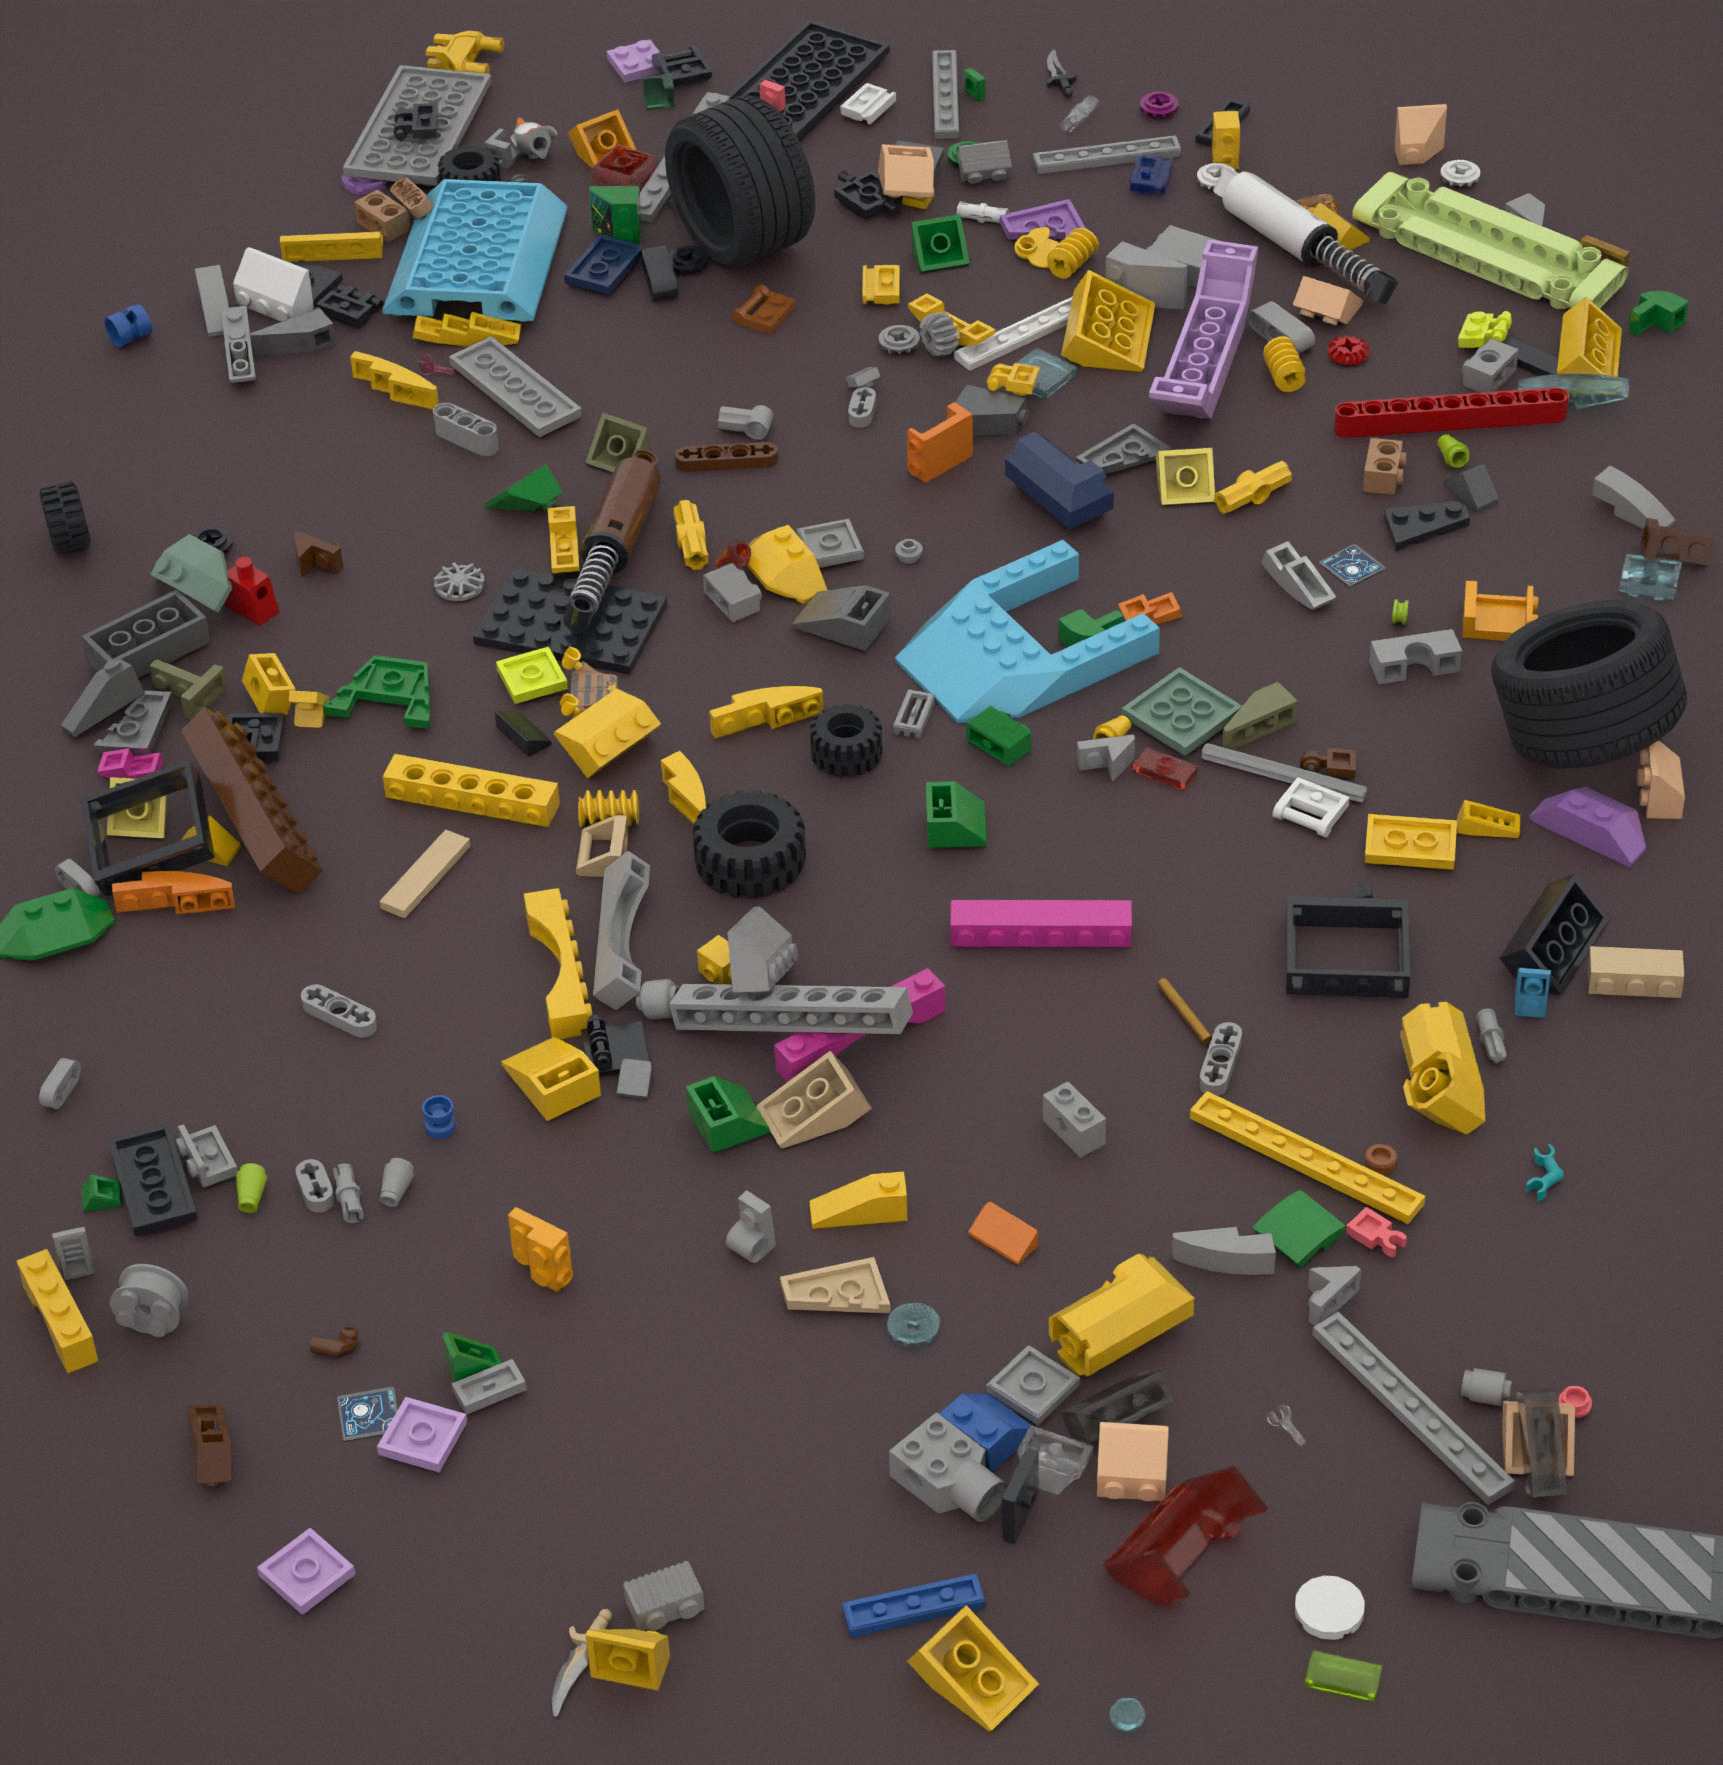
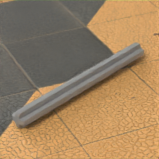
[1202,743,1367,803]

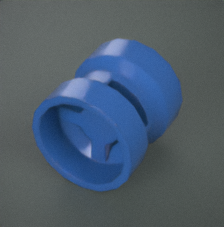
[422,1095,456,1139]

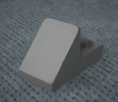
[1077,735,1135,781]
[1308,1266,1361,1326]

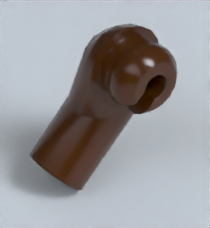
[310,1326,359,1357]

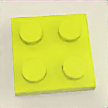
[496,647,568,704]

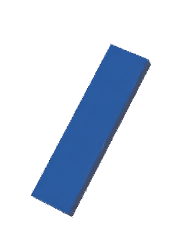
[842,1573,986,1638]

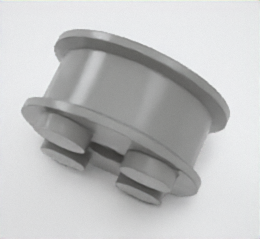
[110,1264,189,1337]

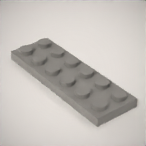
[449,336,582,437]

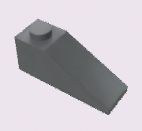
[61,658,145,737]

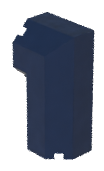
[1005,432,1114,529]

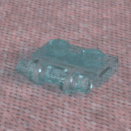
[1619,554,1682,601]

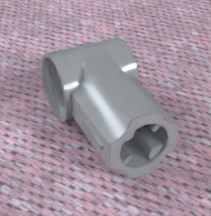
[718,405,774,440]

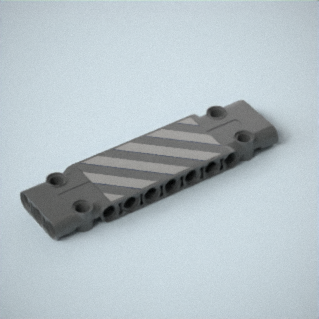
[1411,1502,1723,1639]

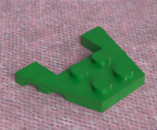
[323,655,430,729]

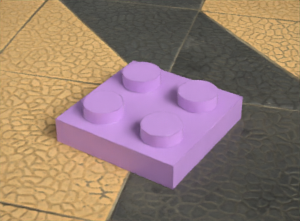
[607,40,660,83]
[377,1397,467,1473]
[257,1528,356,1615]

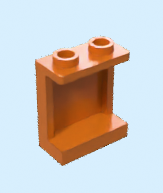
[907,402,973,483]

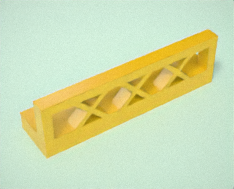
[280,232,384,262]

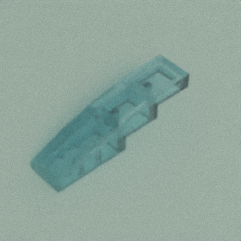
[1517,373,1630,409]

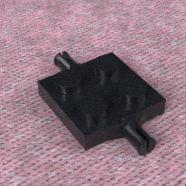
[834,170,903,218]

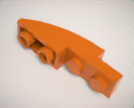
[112,871,236,915]

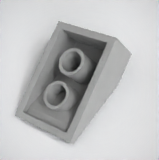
[1106,241,1188,309]

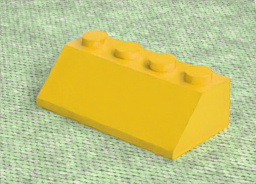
[1557,297,1622,391]

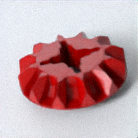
[1327,335,1369,365]

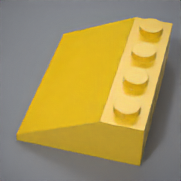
[1061,270,1155,372]

